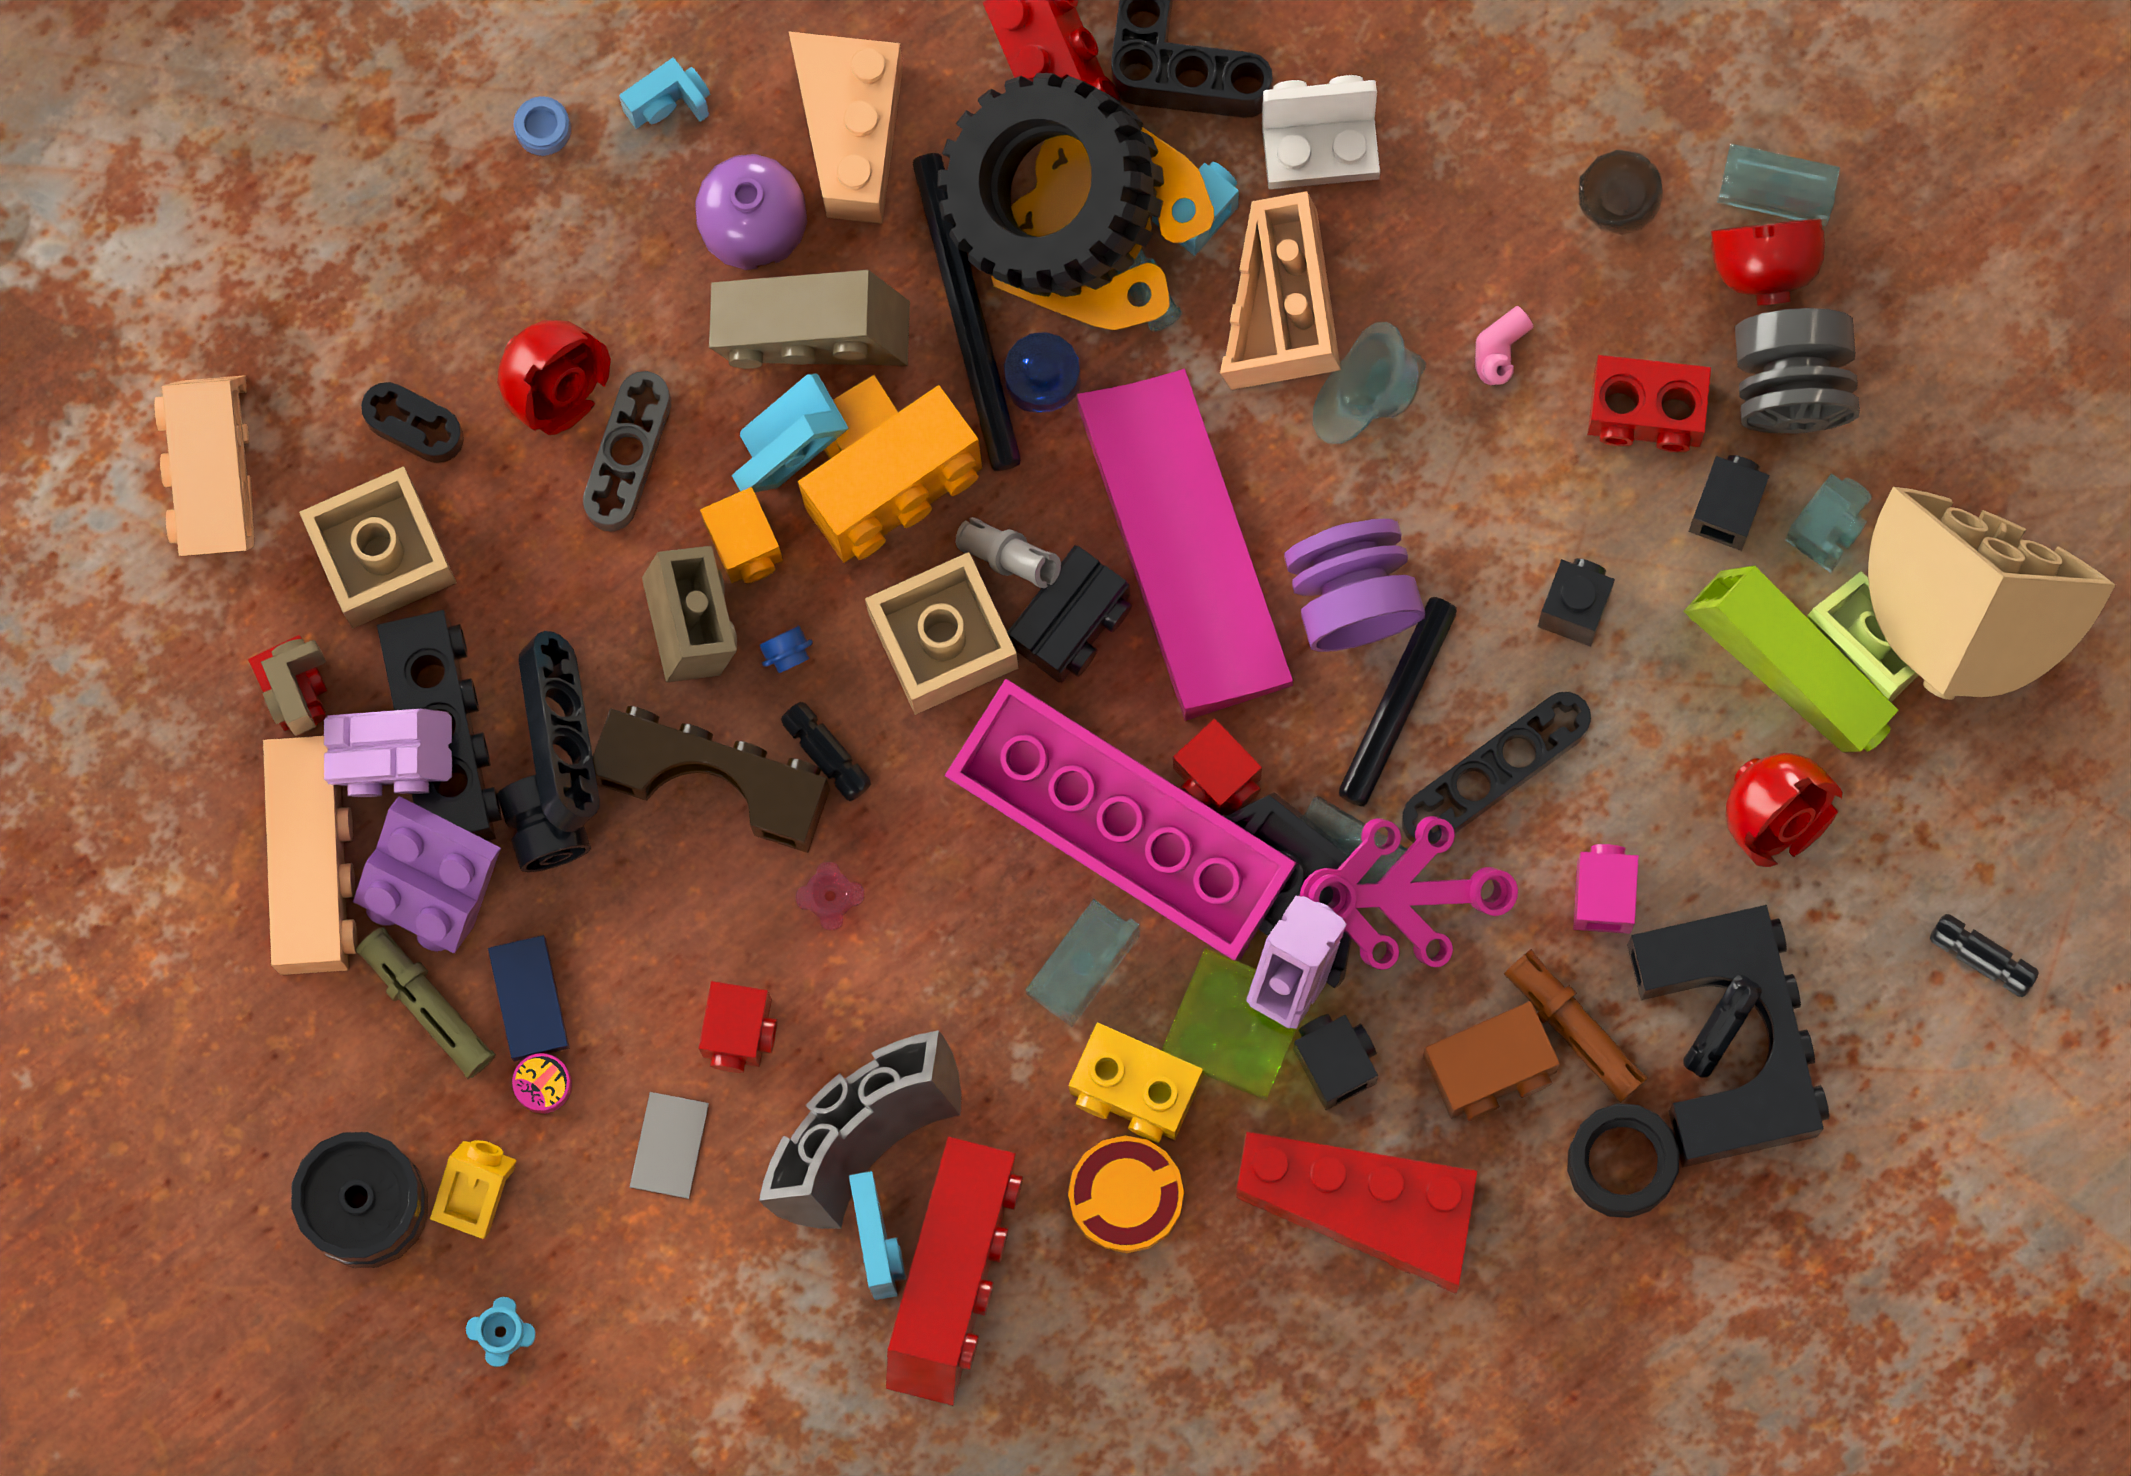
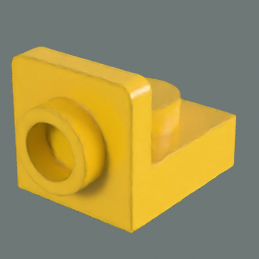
[430,1140,517,1239]

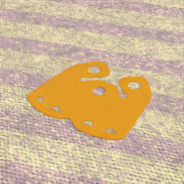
[991,127,1214,330]

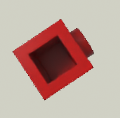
[1173,718,1262,815]
[698,981,777,1073]

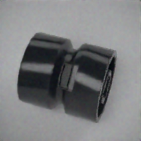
[496,775,591,872]

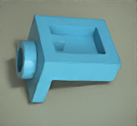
[619,57,710,129]

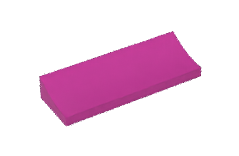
[1077,368,1293,721]
[945,679,1298,961]

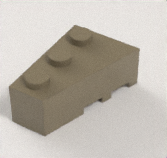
[709,270,910,369]

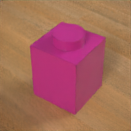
[1573,844,1639,934]

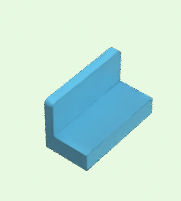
[732,373,849,492]

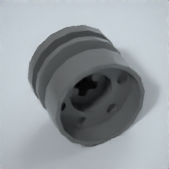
[1735,308,1860,434]

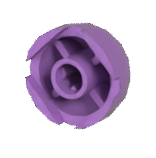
[695,154,807,270]

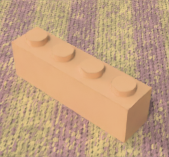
[263,736,358,975]

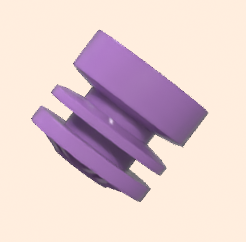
[1284,519,1425,652]

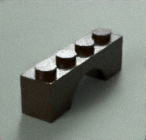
[593,706,830,853]

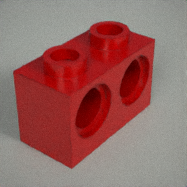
[1588,355,1711,452]

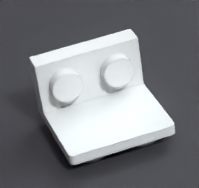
[1262,75,1380,189]

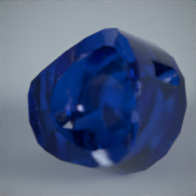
[1004,332,1081,413]

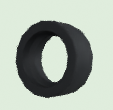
[1567,1104,1680,1218]

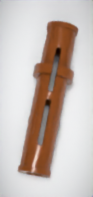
[1504,949,1648,1103]

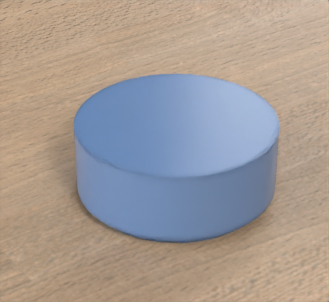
[514,97,571,156]

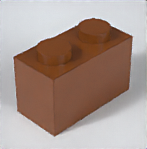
[1423,1001,1560,1121]

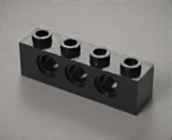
[377,610,502,841]

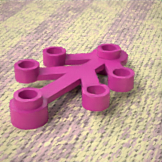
[1300,816,1518,970]

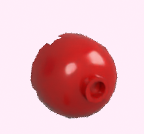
[1711,219,1825,306]
[497,320,611,435]
[1725,753,1843,867]

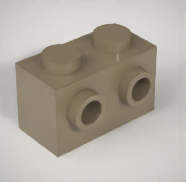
[642,546,737,682]

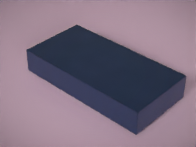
[488,935,570,1061]

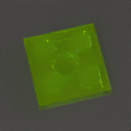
[1161,948,1298,1101]

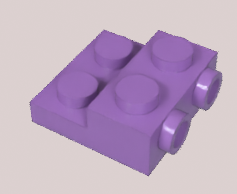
[353,796,501,953]

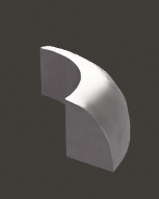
[759,1031,961,1229]

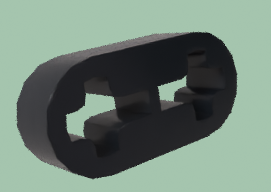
[361,382,464,463]

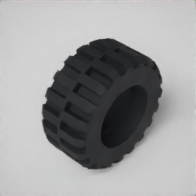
[937,73,1164,297]

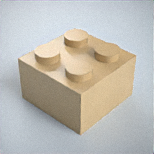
[299,466,456,628]
[865,552,1018,715]

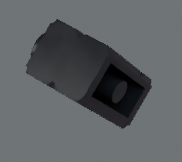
[1007,545,1132,683]

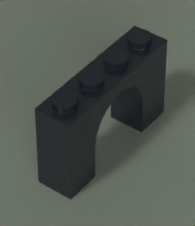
[1627,905,1829,1168]

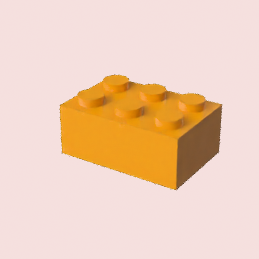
[798,385,982,563]

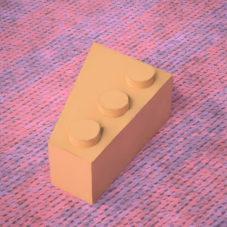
[789,32,903,223]
[1220,191,1341,390]
[155,375,254,556]

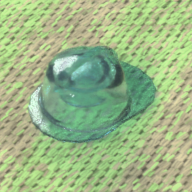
[1313,322,1426,444]

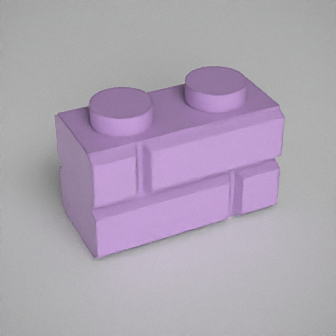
[324,708,452,797]
[1246,896,1347,1029]

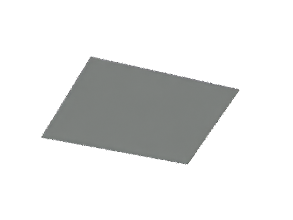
[630,1092,709,1199]

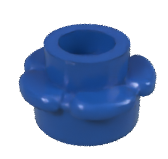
[759,625,813,673]

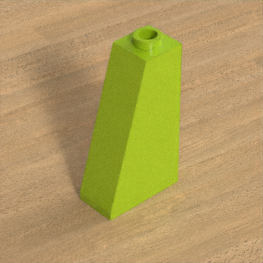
[1683,566,1899,752]

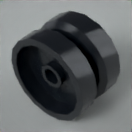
[291,1132,428,1268]

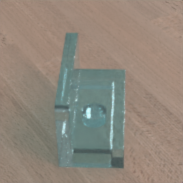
[1717,143,1840,226]
[1025,899,1140,1027]

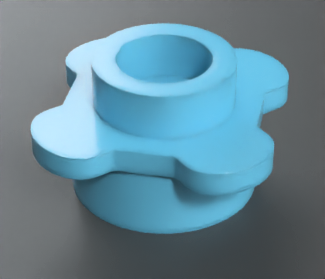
[466,1297,536,1367]

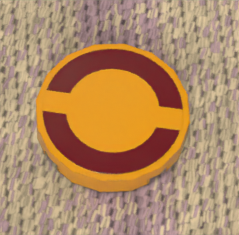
[1068,1136,1184,1253]

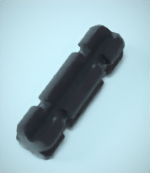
[781,702,871,801]
[1930,914,2039,997]
[1683,975,1762,1078]

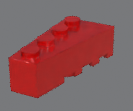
[1236,1132,1477,1294]

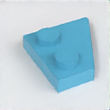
[849,1171,906,1300]

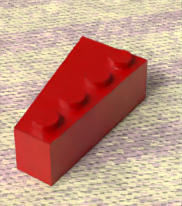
[886,1136,1023,1406]

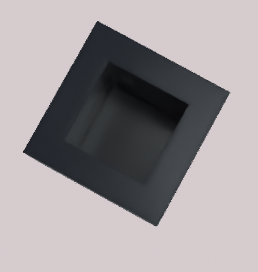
[1688,455,1770,551]

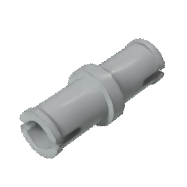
[956,517,1061,588]

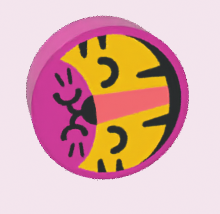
[512,1053,572,1113]

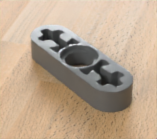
[583,371,671,531]

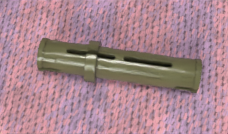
[356,927,496,1079]

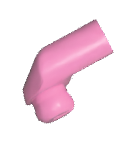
[1475,306,1533,385]

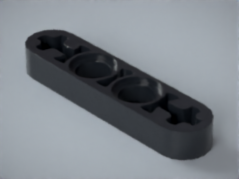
[518,631,600,832]
[1402,692,1591,845]

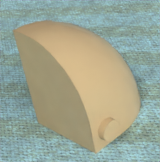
[1868,487,2115,700]

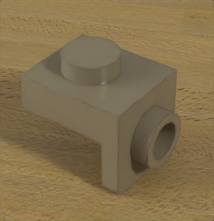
[261,639,326,736]

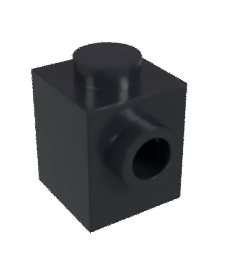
[1537,558,1615,647]
[1293,1014,1378,1110]

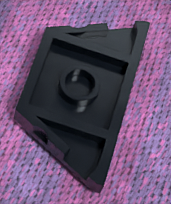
[1225,792,1362,988]

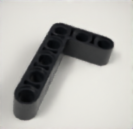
[1111,0,1273,118]

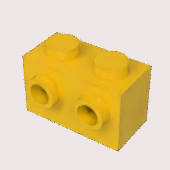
[1069,1022,1203,1143]

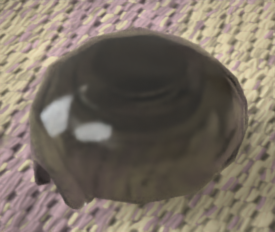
[1579,149,1663,235]

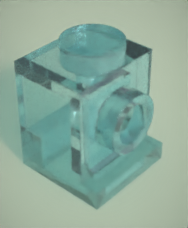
[1785,473,1872,573]

